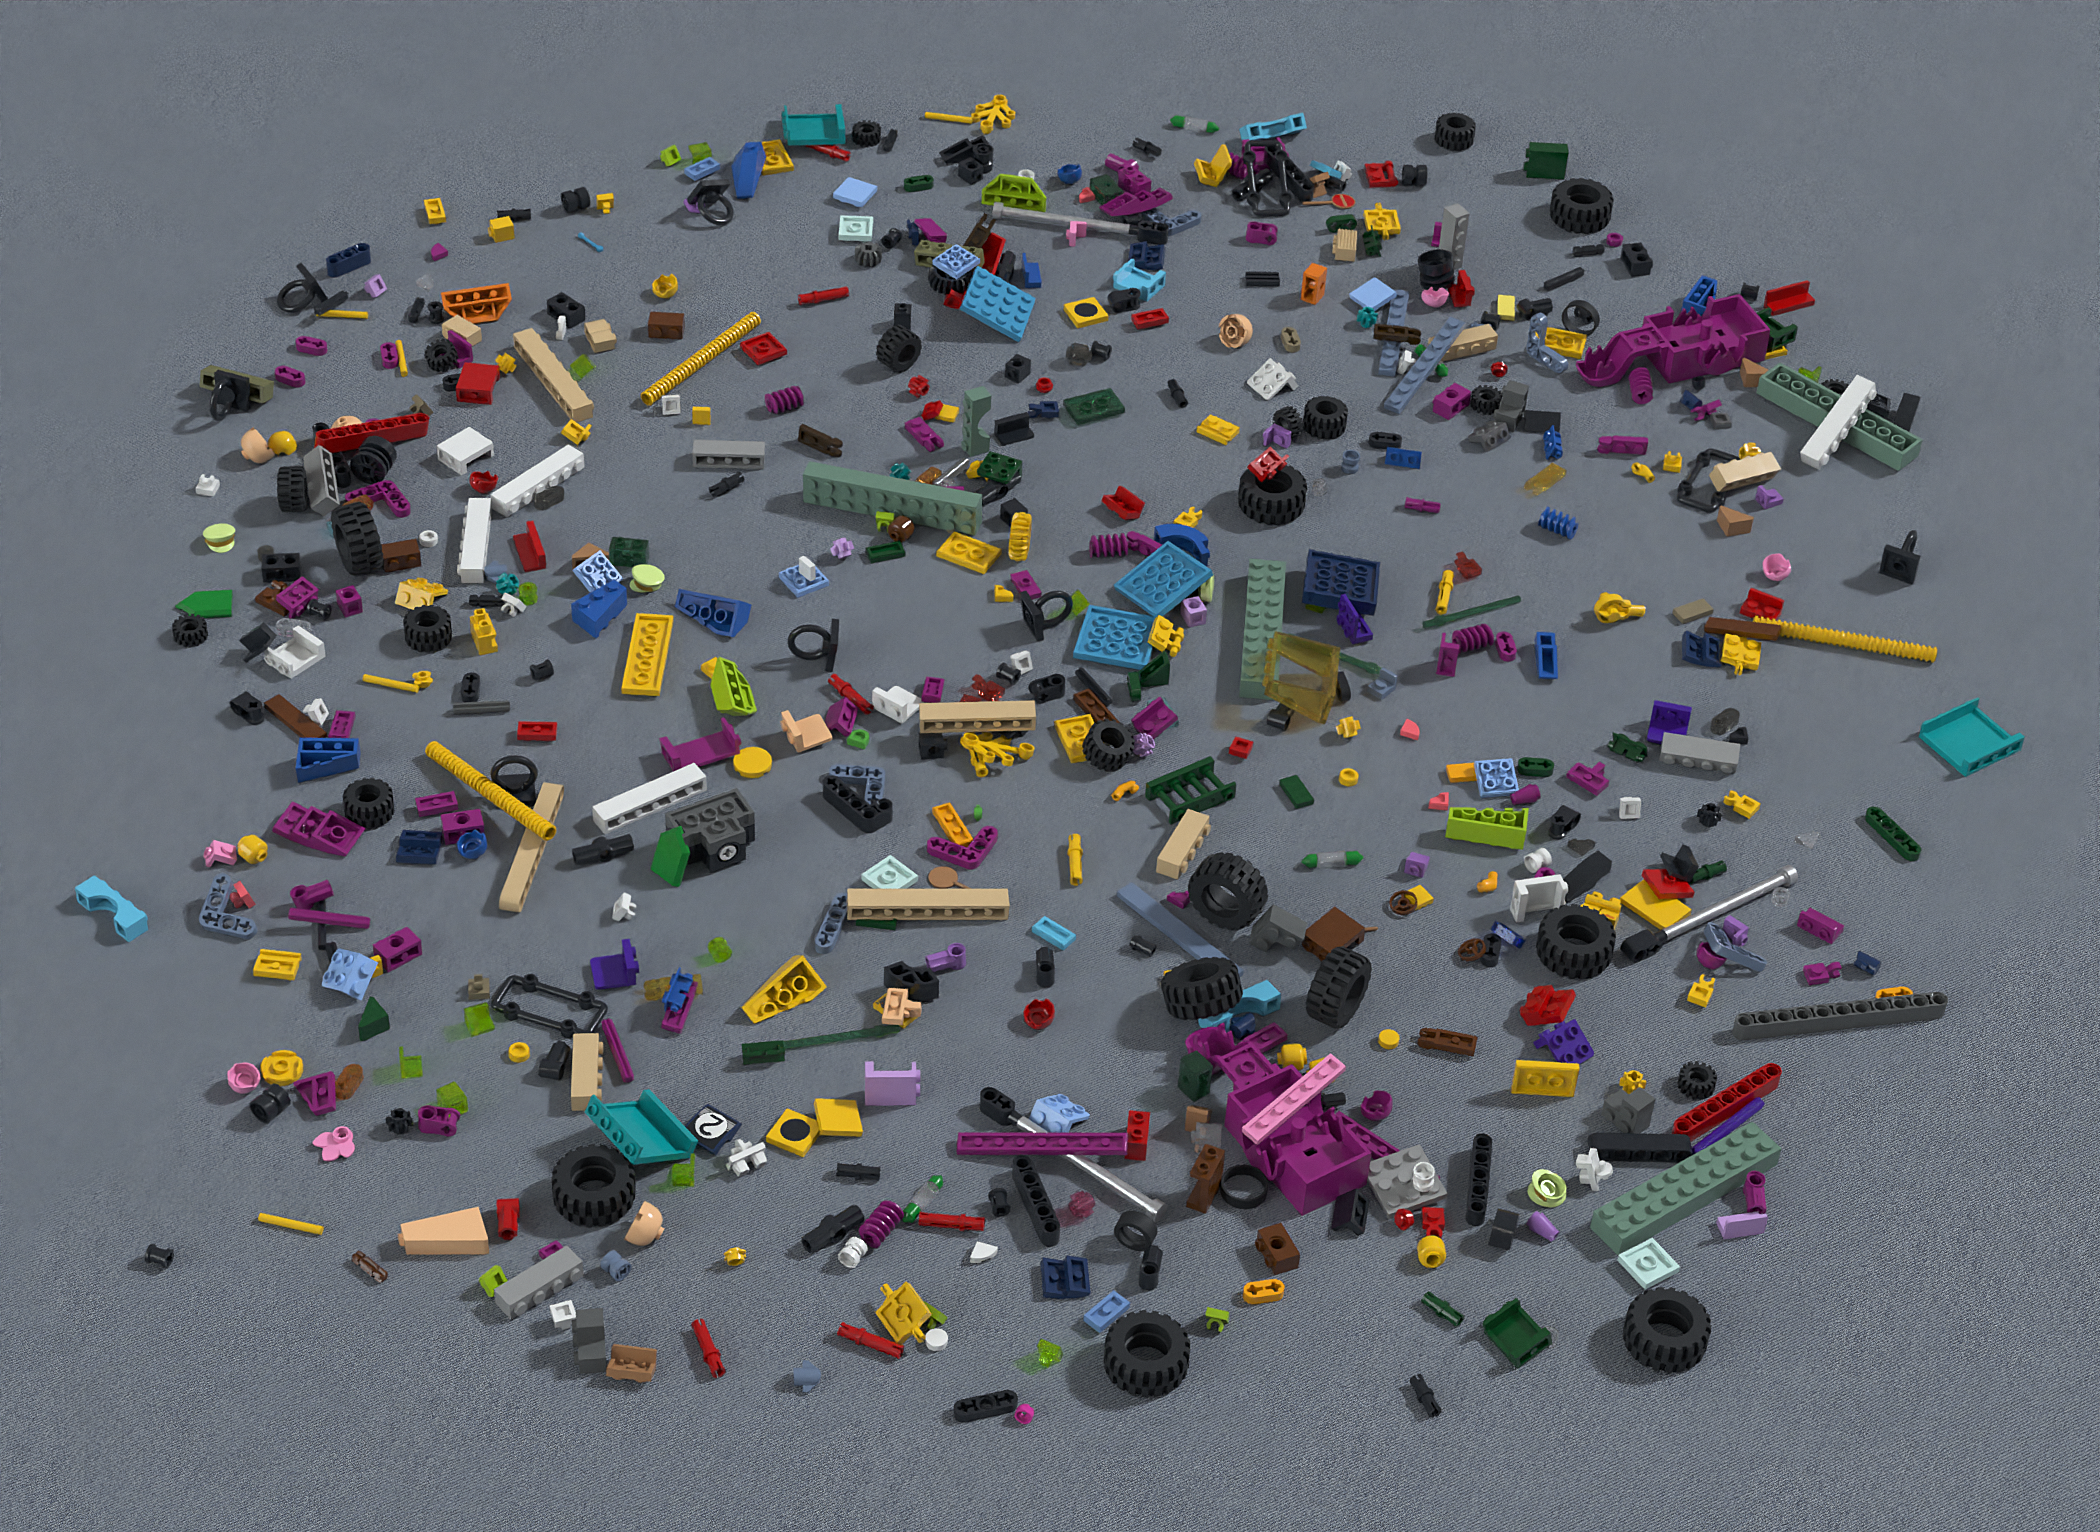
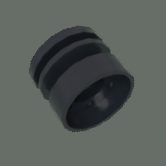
[1418,249,1455,291]
[350,436,397,484]

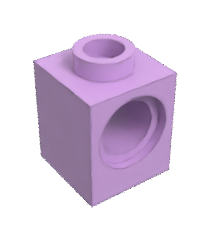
[1180,596,1207,628]

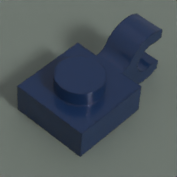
[907,219,919,245]
[1027,401,1059,418]

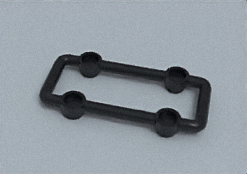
[1242,140,1293,216]
[1677,448,1741,512]
[491,974,608,1038]

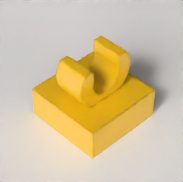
[596,193,614,214]
[1663,451,1682,473]

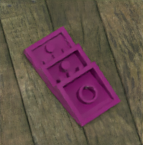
[1099,187,1173,216]
[272,801,365,857]

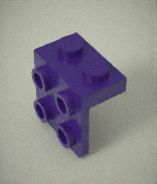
[1336,594,1373,644]
[1647,700,1692,744]
[590,939,639,990]
[1533,1019,1594,1064]

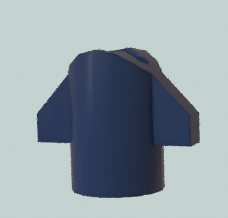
[1679,390,1703,412]
[1853,951,1881,976]
[1229,1013,1255,1039]

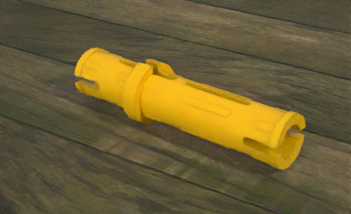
[1435,570,1454,615]
[966,732,988,778]
[1067,834,1083,886]

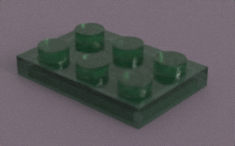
[1063,388,1125,425]

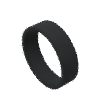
[1561,300,1600,336]
[1220,1165,1268,1209]

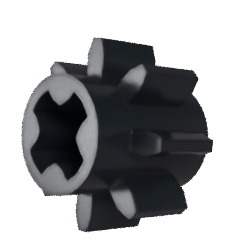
[1697,803,1722,827]
[386,1108,413,1135]

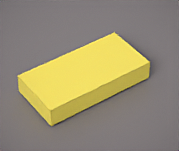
[1497,295,1515,321]

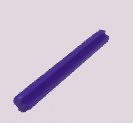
[1692,1097,1765,1155]

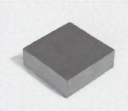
[1709,413,1732,429]

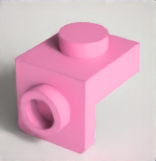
[1066,221,1087,246]
[203,840,237,867]

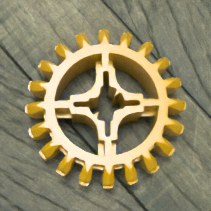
[1009,512,1032,561]

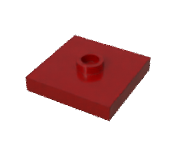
[740,332,787,365]
[1641,869,1695,899]

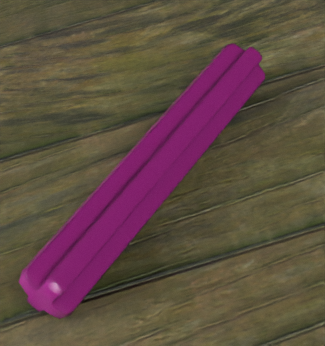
[288,908,370,929]
[601,1018,634,1083]

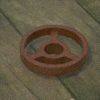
[1389,890,1418,915]
[1458,938,1486,962]

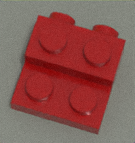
[1520,985,1576,1026]

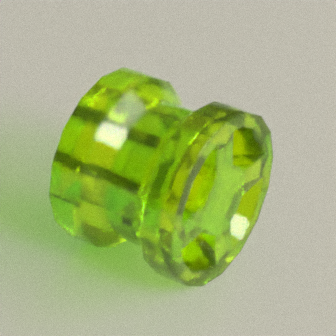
[518,582,538,605]
[707,937,732,963]

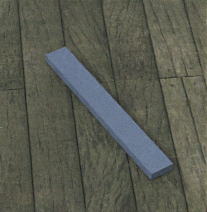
[1117,882,1244,977]

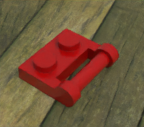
[1364,160,1398,188]

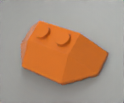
[441,283,512,324]

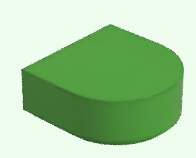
[847,729,869,750]

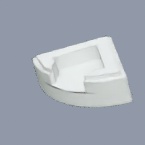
[556,316,566,340]
[970,1241,998,1263]

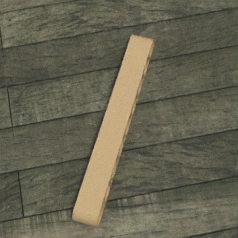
[499,782,564,913]

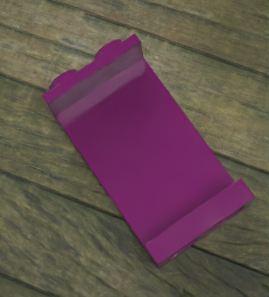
[659,718,741,772]

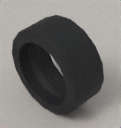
[1114,1211,1158,1252]

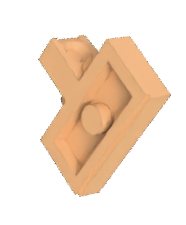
[882,988,922,1025]

